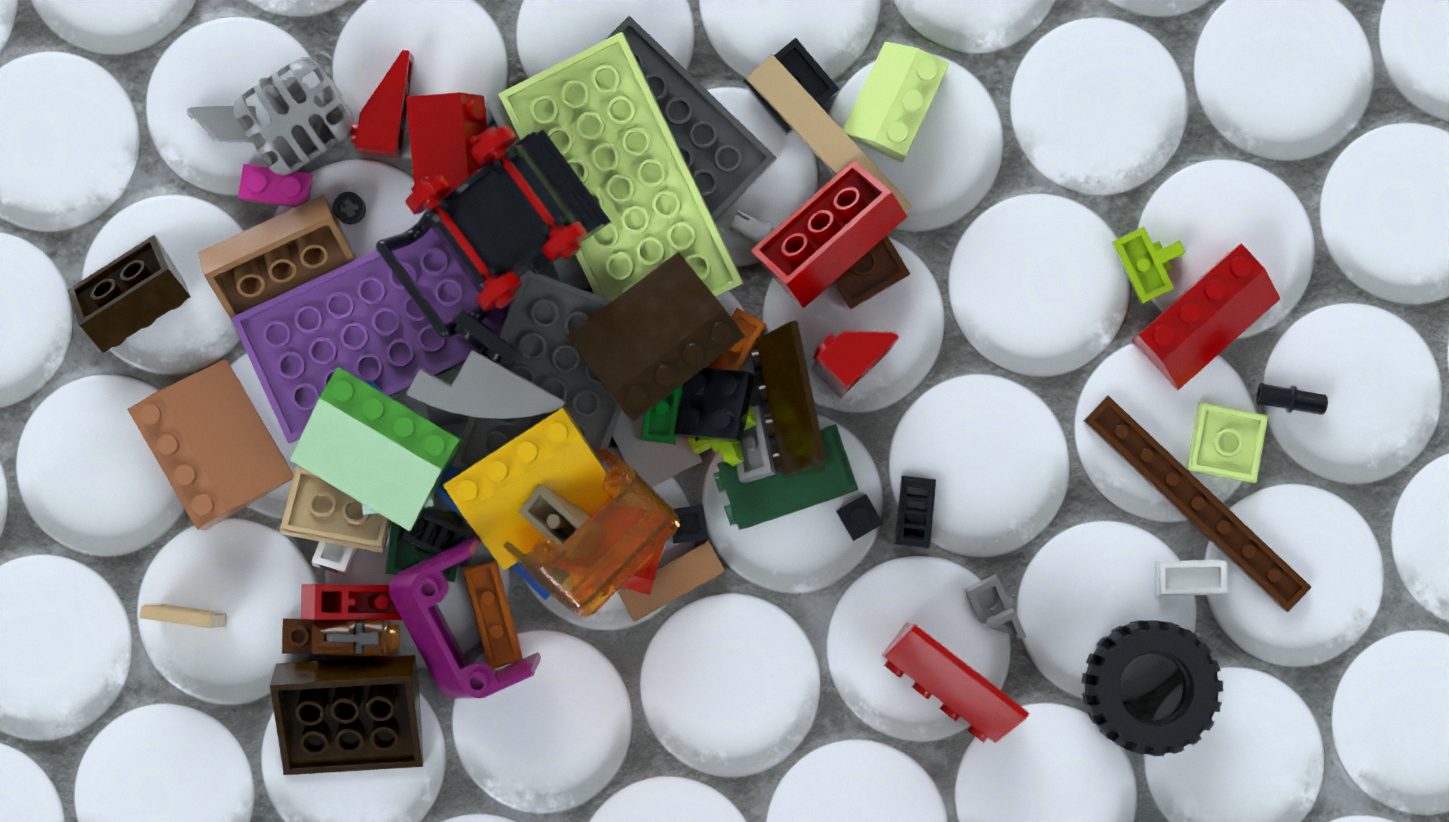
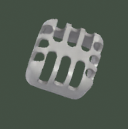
[233,57,354,175]

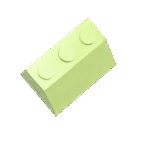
[843,42,950,163]

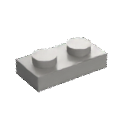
[736,406,776,484]

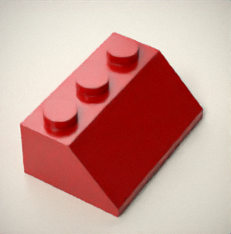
[406,92,491,199]

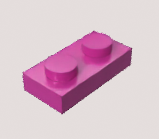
[238,164,313,208]

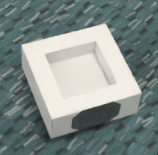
[311,541,357,576]

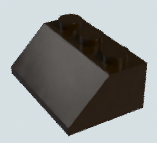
[67,235,191,353]

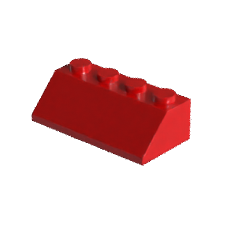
[750,160,908,309]
[1131,243,1280,390]
[812,331,900,398]

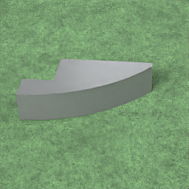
[406,350,566,419]

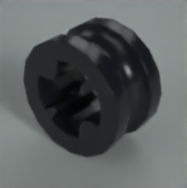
[333,192,366,225]

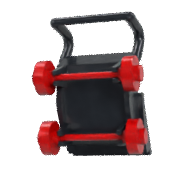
[376,125,612,339]

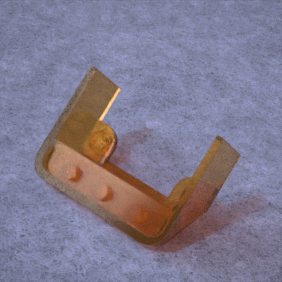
[503,448,680,617]

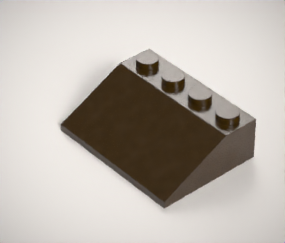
[566,252,745,422]
[751,320,826,479]
[270,655,424,775]

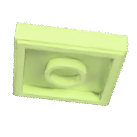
[1186,402,1268,484]

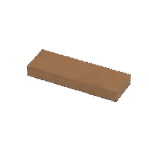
[618,541,725,622]

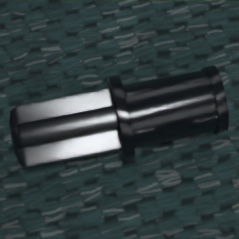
[1256,383,1328,415]

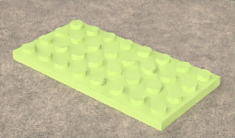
[498,32,744,301]

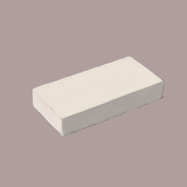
[1155,560,1228,596]

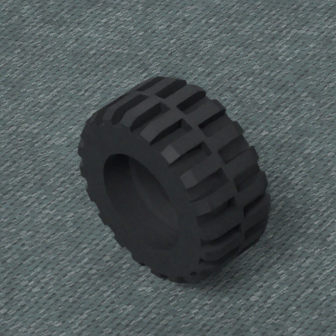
[1082,620,1223,756]

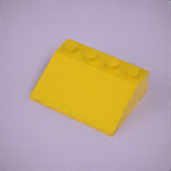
[443,407,622,570]

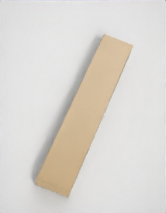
[746,54,912,213]

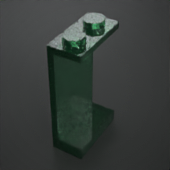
[713,424,859,531]

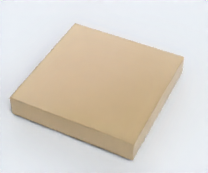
[139,604,227,628]

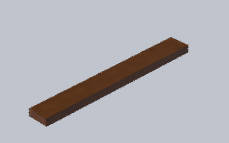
[1083,396,1311,612]

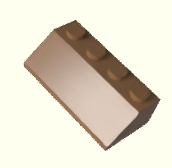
[198,194,356,320]

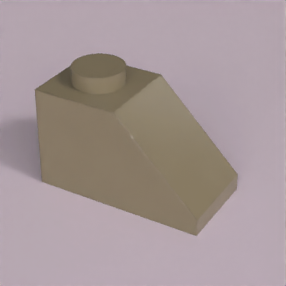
[519,485,606,558]

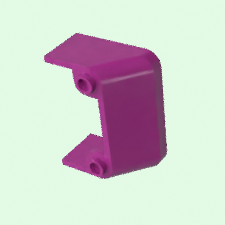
[389,536,541,699]

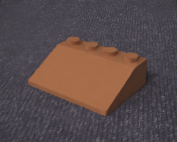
[127,359,294,530]

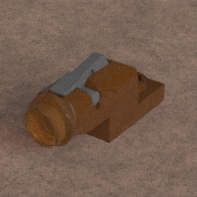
[282,618,400,656]

